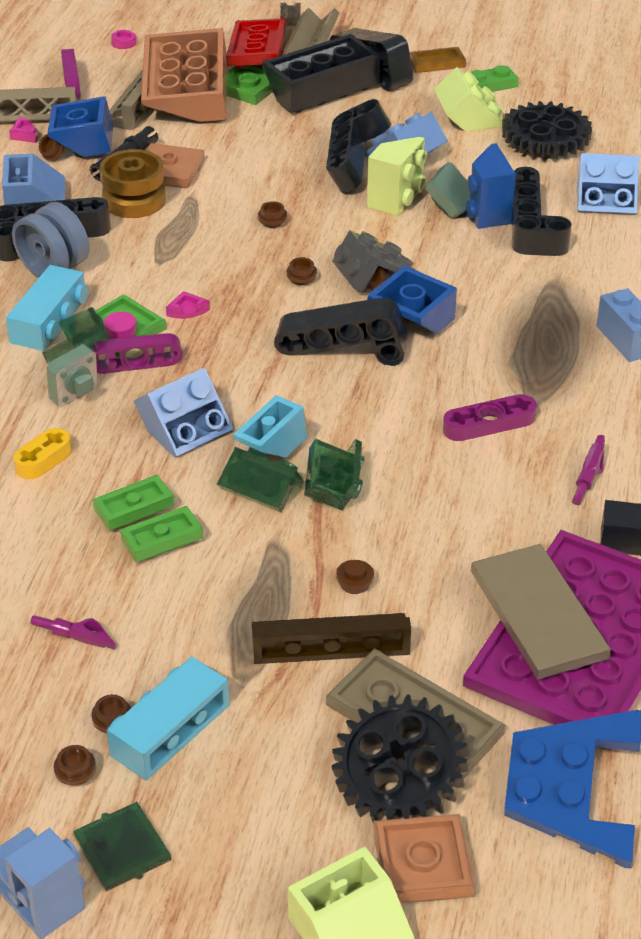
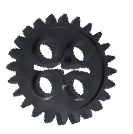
[502,101,592,159]
[331,694,469,824]

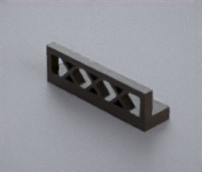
[252,613,411,664]

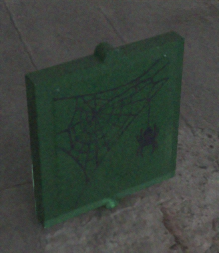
[73,802,172,892]

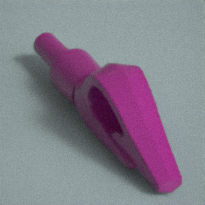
[572,435,605,505]
[30,615,116,650]

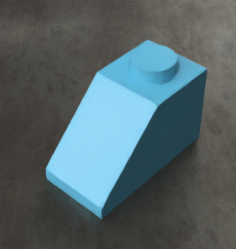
[233,395,307,458]

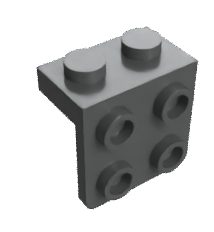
[332,230,415,292]

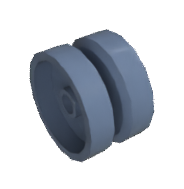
[12,202,90,278]

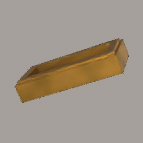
[410,47,466,73]

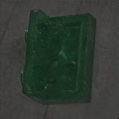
[42,307,108,364]
[304,438,365,511]
[217,447,305,513]

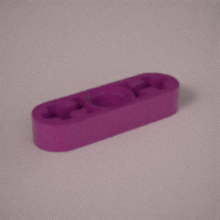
[61,48,81,98]
[89,333,183,374]
[443,394,537,441]

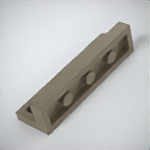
[281,7,340,56]
[110,69,151,130]
[0,87,77,124]

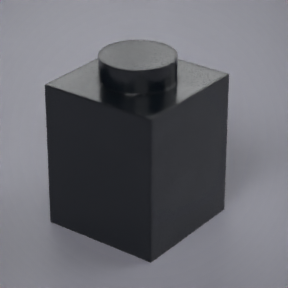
[600,500,641,556]

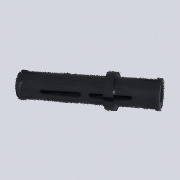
[90,126,158,181]

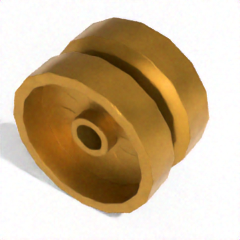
[99,149,166,218]

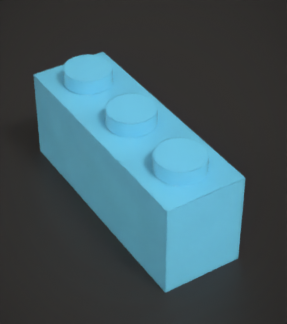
[6,265,88,351]
[107,656,229,781]

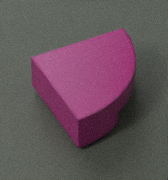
[9,117,38,143]
[166,291,210,319]

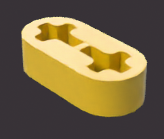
[13,428,72,479]

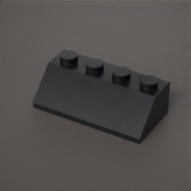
[262,34,381,113]

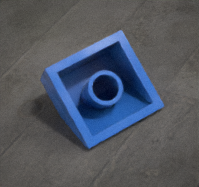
[48,96,113,157]
[466,143,516,229]
[367,265,457,334]

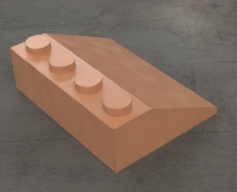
[141,28,227,122]

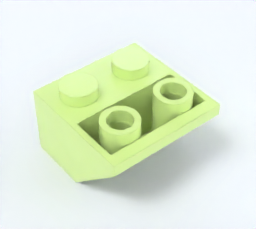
[434,67,503,131]
[367,137,427,216]
[288,846,415,939]

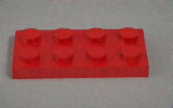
[226,18,286,69]

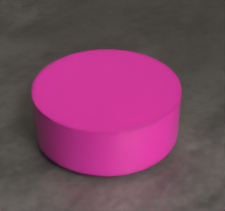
[111,30,137,49]
[104,312,137,339]

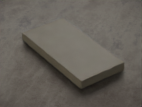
[471,544,611,680]
[326,648,505,778]

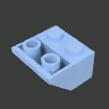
[576,153,640,214]

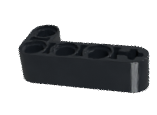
[330,28,413,91]
[326,99,391,193]
[512,166,572,256]
[0,197,111,262]
[274,298,408,366]

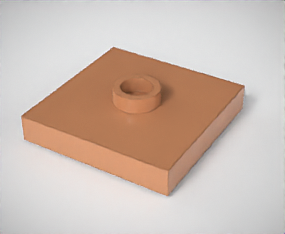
[146,143,204,188]
[373,814,474,903]

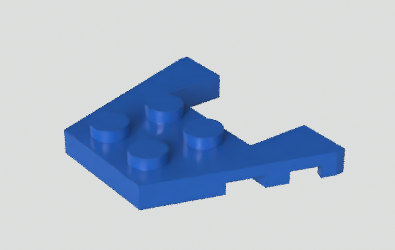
[504,710,641,869]

